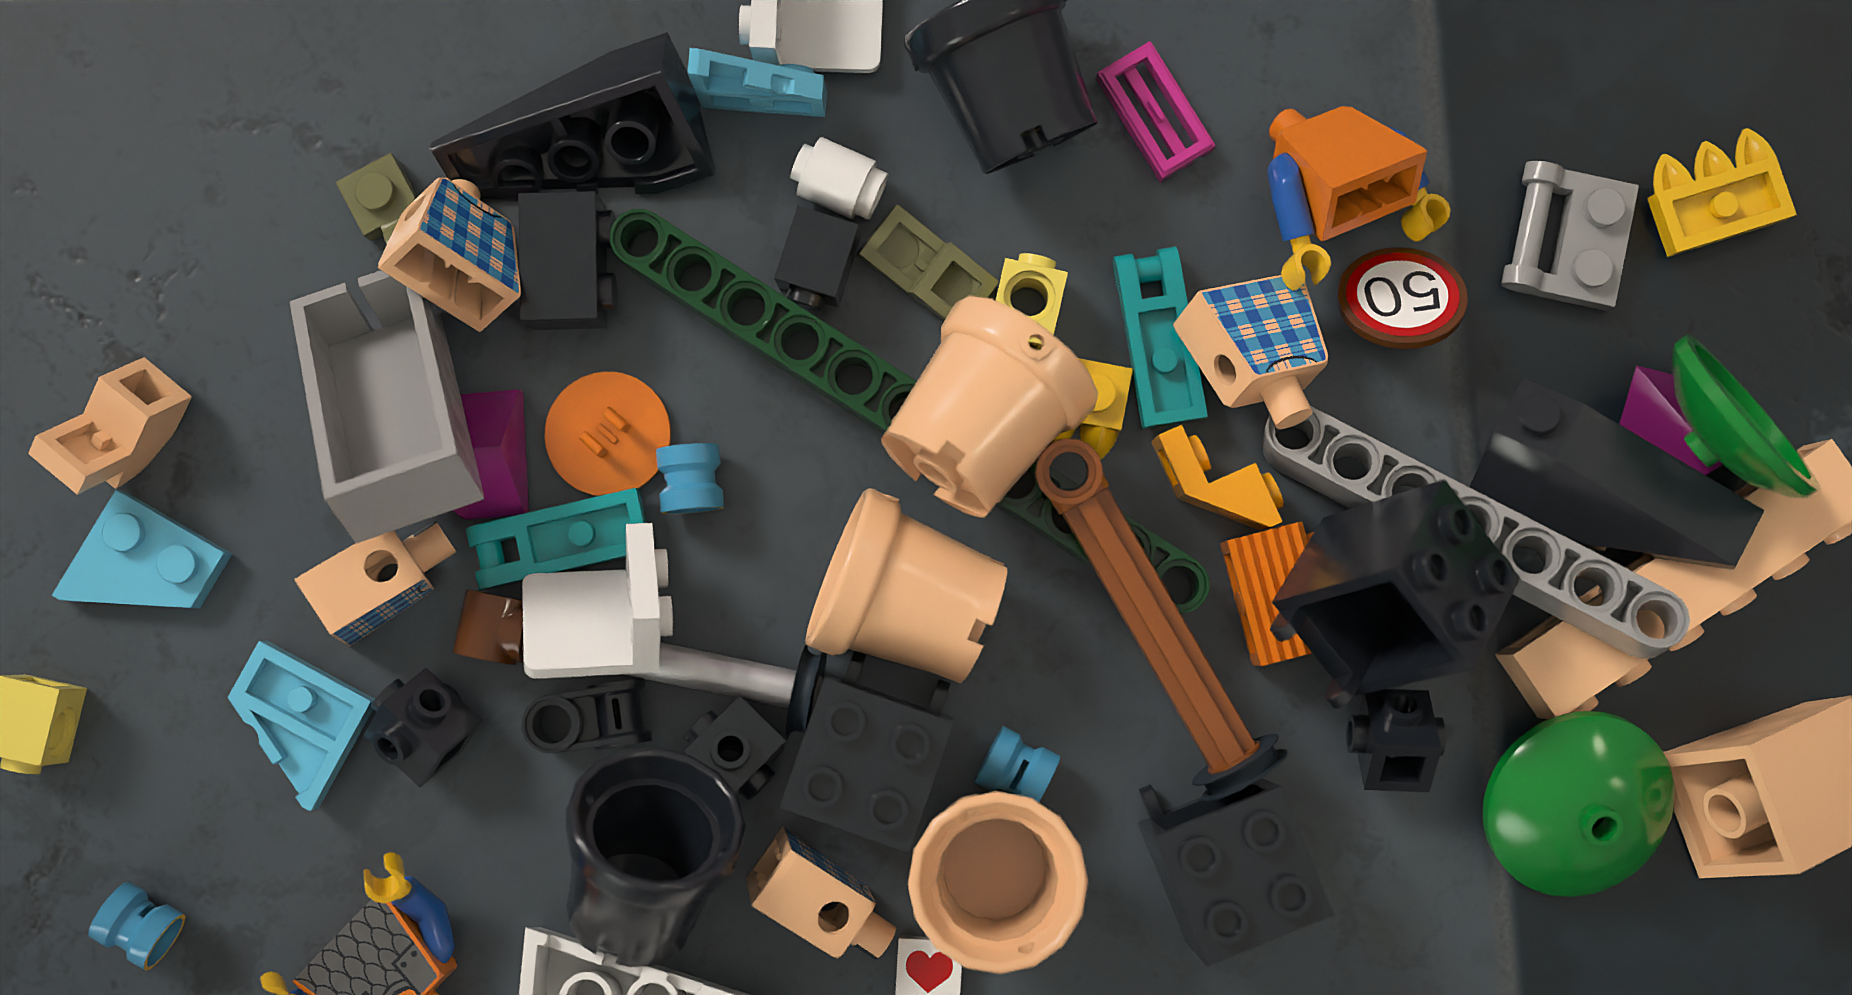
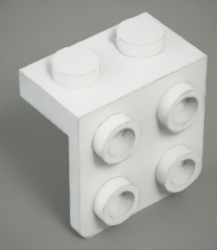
[739,0,883,73]
[522,523,673,678]

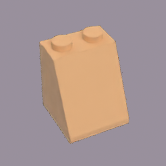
[1663,695,1852,878]

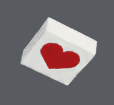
[895,935,962,995]

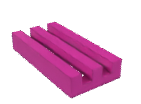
[1096,41,1216,183]

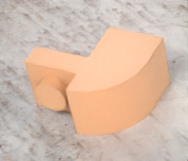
[28,357,192,495]

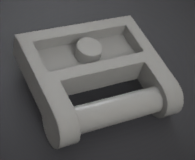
[1501,161,1639,311]

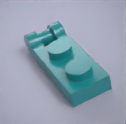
[1113,246,1208,430]
[465,488,647,591]

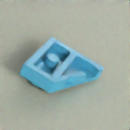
[687,48,827,117]
[51,490,232,608]
[227,641,375,812]

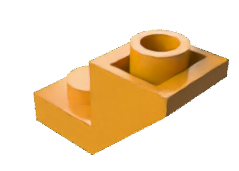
[1151,425,1284,531]

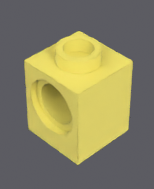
[996,253,1068,350]
[0,674,87,774]

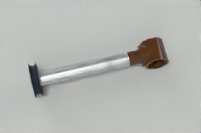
[452,589,827,738]

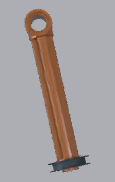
[1034,438,1288,802]

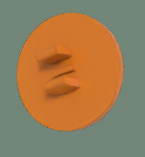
[545,372,671,496]

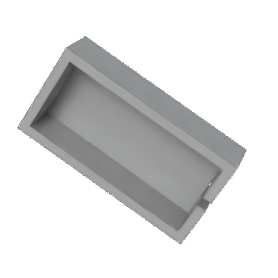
[289,270,484,544]

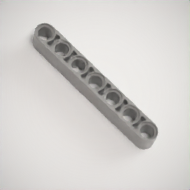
[1262,406,1690,659]

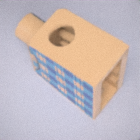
[378,177,521,332]
[1173,275,1328,429]
[294,520,456,647]
[746,826,896,960]

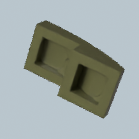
[855,204,999,321]

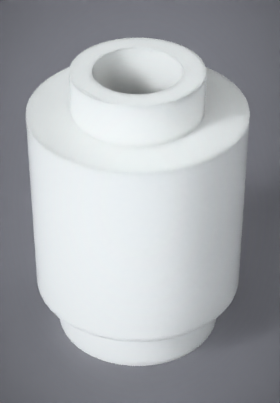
[790,137,889,220]

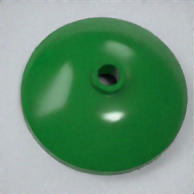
[1672,334,1820,498]
[1483,711,1675,897]

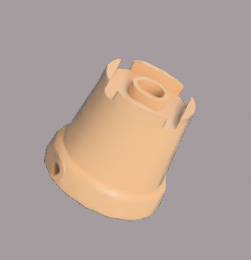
[881,296,1098,518]
[805,488,1007,683]
[908,791,1088,974]

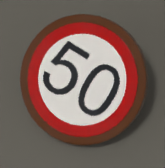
[1337,247,1468,349]

